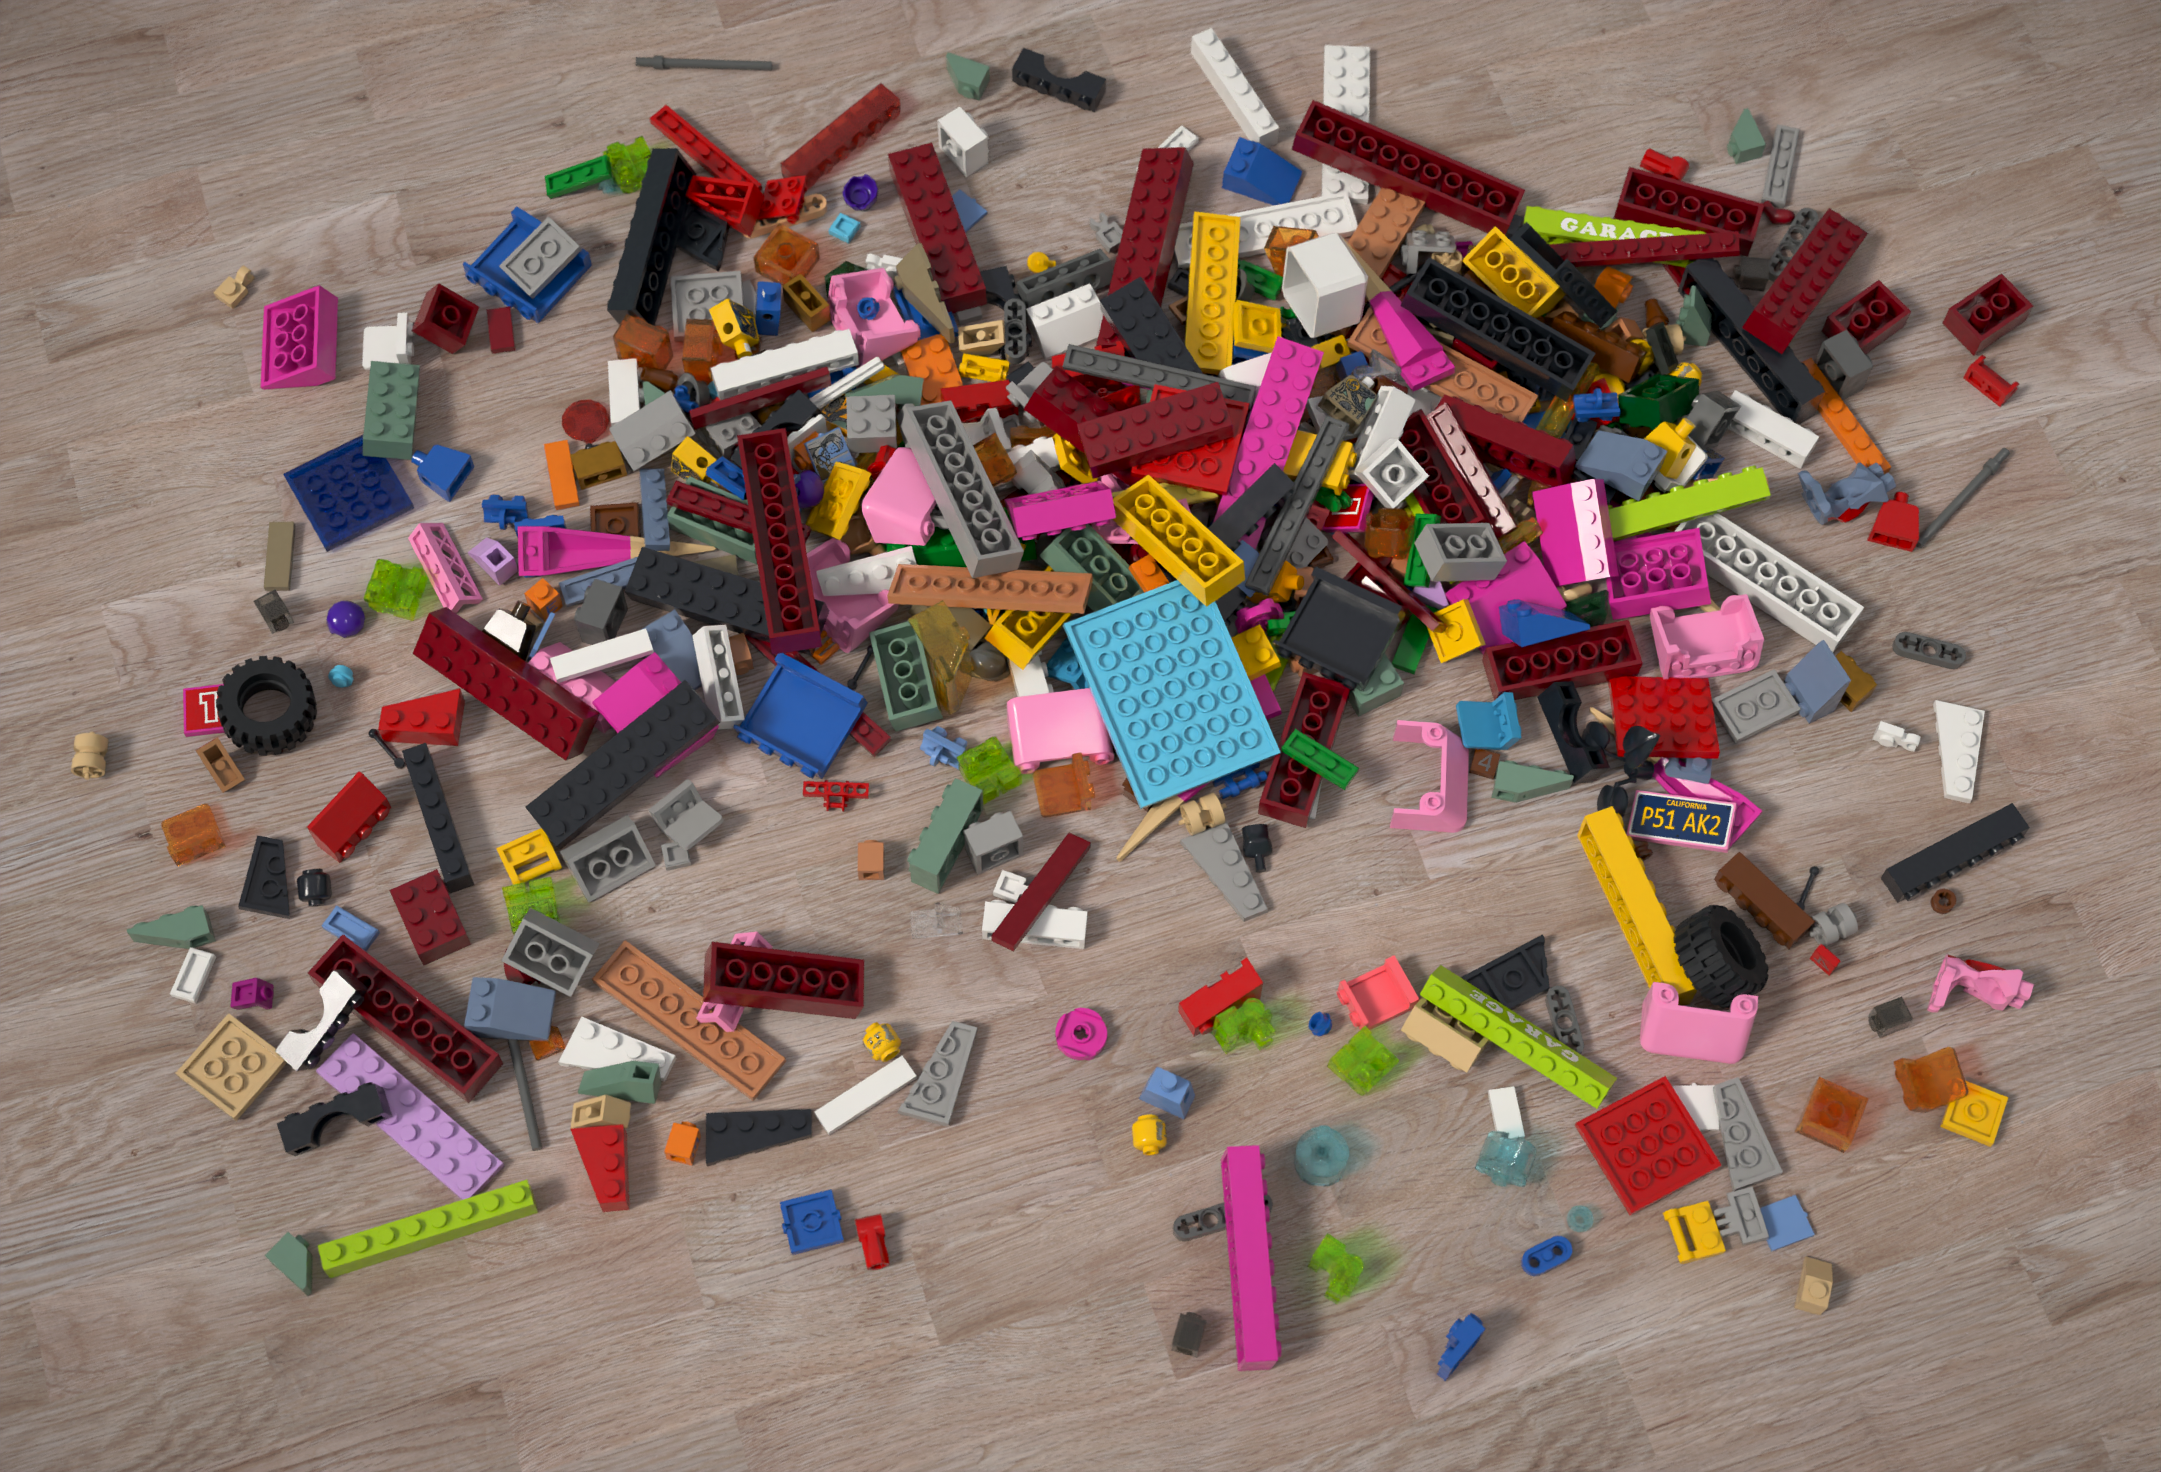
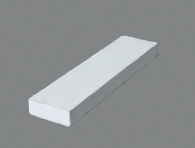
[550,629,654,683]
[814,1056,917,1135]

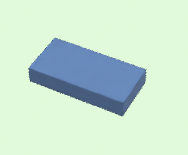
[322,905,380,952]

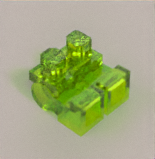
[602,135,651,194]
[363,559,428,621]
[957,736,1022,805]
[502,877,560,935]
[1212,998,1276,1054]
[1327,1026,1400,1096]
[1308,1233,1364,1304]

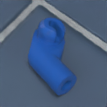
[674,385,698,413]

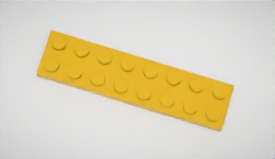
[1184,211,1241,375]

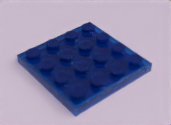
[283,435,414,552]

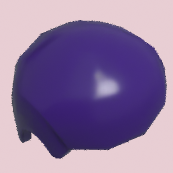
[843,174,878,211]
[795,470,824,509]
[326,600,365,638]

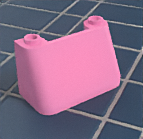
[827,268,921,368]
[862,447,937,546]
[807,538,899,653]
[1650,594,1764,679]
[1007,688,1114,774]
[1640,982,1758,1064]

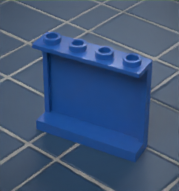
[463,206,592,324]
[733,653,868,779]

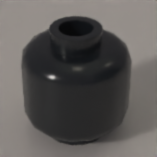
[297,869,332,907]

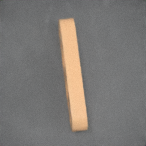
[742,194,827,238]

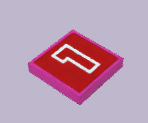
[1322,484,1374,533]
[183,684,224,737]

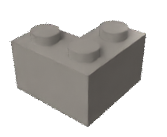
[1010,450,1066,495]

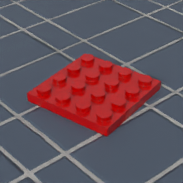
[1131,384,1250,496]
[1608,676,1720,759]
[1575,1076,1722,1216]

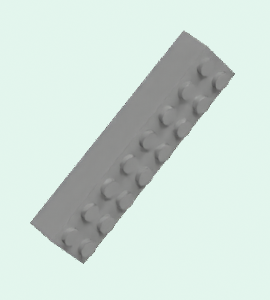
[901,400,1024,578]

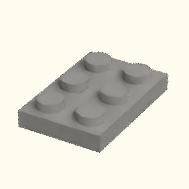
[499,216,582,299]
[1712,669,1801,744]

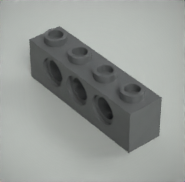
[1016,248,1113,311]

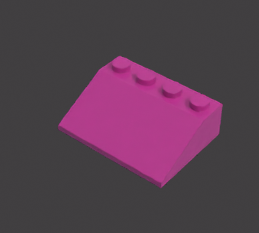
[260,285,338,390]
[1532,479,1619,587]
[1004,481,1116,540]
[1606,528,1711,620]
[1445,541,1567,655]
[592,652,719,778]

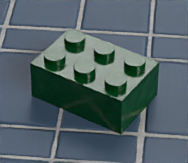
[1618,374,1699,430]

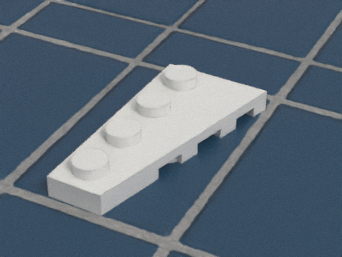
[817,546,917,596]

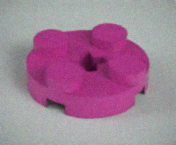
[1235,598,1284,634]
[1055,1008,1107,1060]

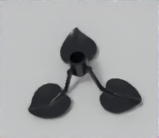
[1581,721,1660,818]

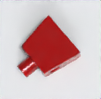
[1867,492,1919,552]

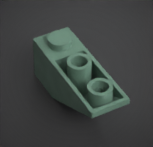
[1676,286,1712,347]
[845,374,924,409]
[1491,760,1574,803]
[127,905,216,949]
[578,1060,661,1104]

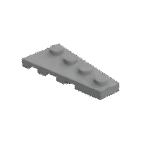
[1180,822,1268,922]
[898,1021,978,1127]
[1713,1077,1783,1191]

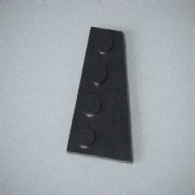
[706,1109,812,1167]

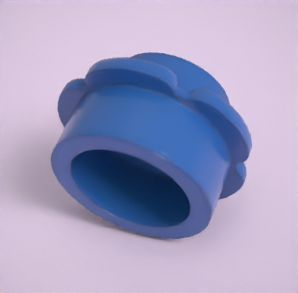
[857,297,880,320]
[1308,1012,1332,1037]

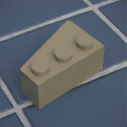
[908,605,992,653]

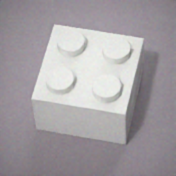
[938,107,989,177]
[1354,438,1429,509]

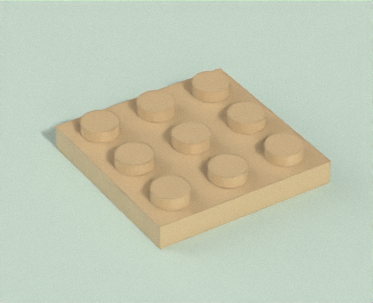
[175,1013,287,1121]

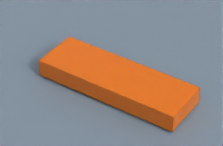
[544,440,580,510]

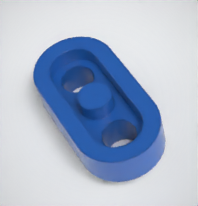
[1521,1236,1572,1276]

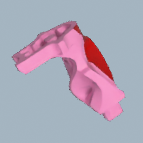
[1927,954,2034,1012]

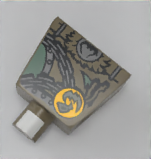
[1318,375,1377,434]

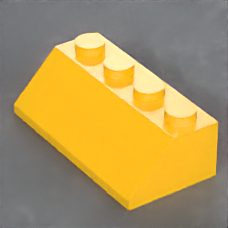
[1462,226,1565,318]

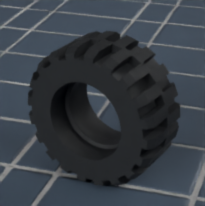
[216,656,317,756]
[1674,905,1769,1008]

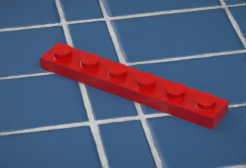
[650,105,763,191]

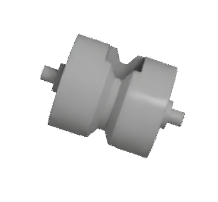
[1810,903,1858,947]

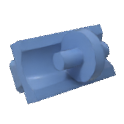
[920,726,968,770]

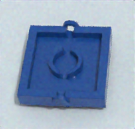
[780,1189,844,1255]

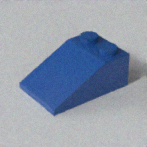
[1222,137,1303,206]
[1499,599,1590,647]

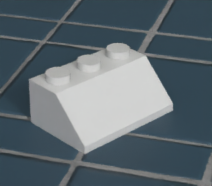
[1026,284,1103,360]

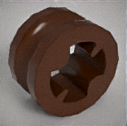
[1634,841,1653,861]
[1930,888,1956,914]

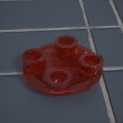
[562,399,610,444]

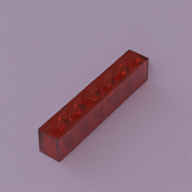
[780,83,901,188]

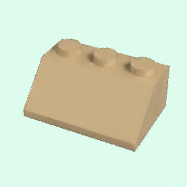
[1401,997,1490,1073]

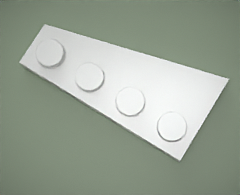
[1933,700,1985,803]
[558,1017,676,1081]

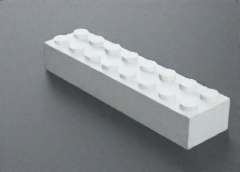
[1674,513,1864,653]

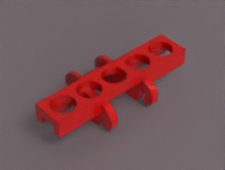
[803,780,869,812]

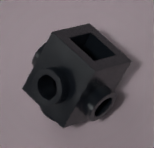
[1281,317,1318,347]

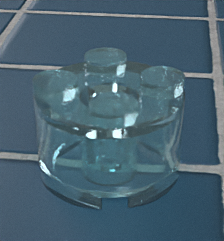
[1294,1125,1349,1187]
[1475,1131,1537,1187]

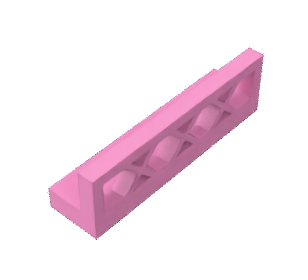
[408,523,483,613]
[696,932,773,1032]

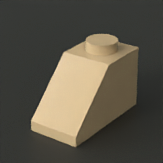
[958,320,1006,356]
[570,1095,631,1129]
[1794,1257,1833,1316]

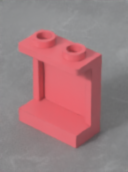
[1337,955,1419,1033]

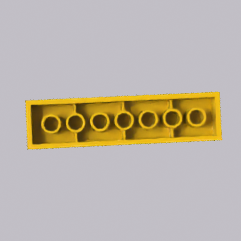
[1577,806,1697,1006]

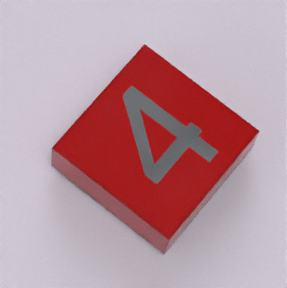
[1810,944,1841,976]

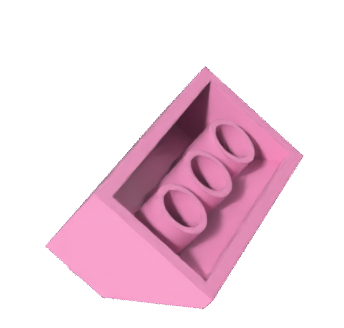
[528,642,616,734]

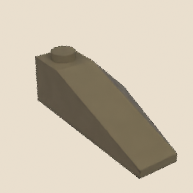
[894,243,955,344]

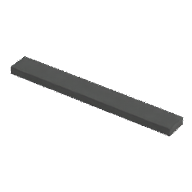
[1062,344,1257,412]
[1245,416,1350,596]

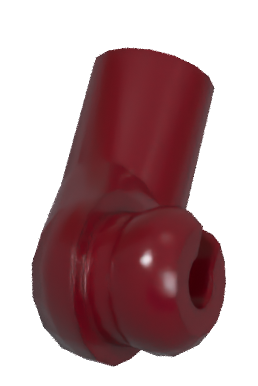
[1763,200,1795,224]

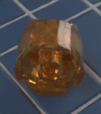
[1364,508,1415,560]

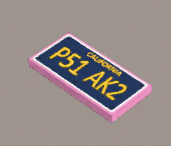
[1627,790,1737,853]

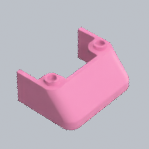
[1390,720,1469,833]

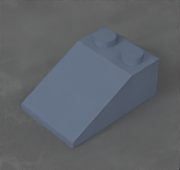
[1575,430,1667,501]
[641,610,702,690]
[1783,640,1851,724]
[464,977,556,1041]

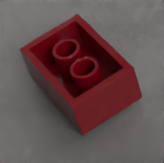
[1942,273,2033,356]
[1821,280,1912,354]
[389,869,471,966]

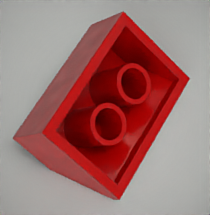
[307,771,391,863]

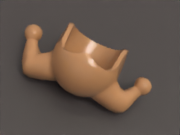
[841,506,887,556]

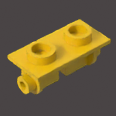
[959,353,1010,382]

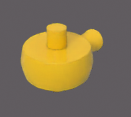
[1027,251,1056,274]

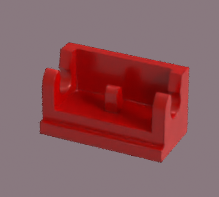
[1963,355,2019,407]

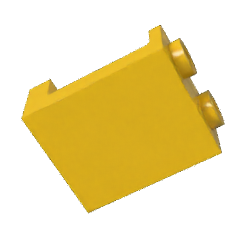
[1283,430,1357,496]

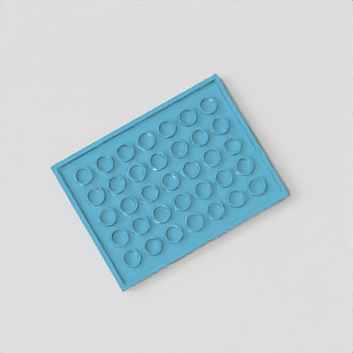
[1063,580,1281,809]

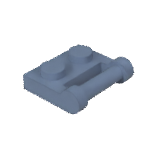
[1665,757,1712,784]

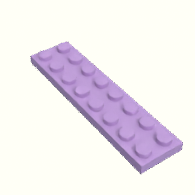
[316,1033,504,1200]

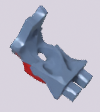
[1798,462,1896,525]

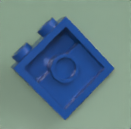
[1437,1313,1486,1381]

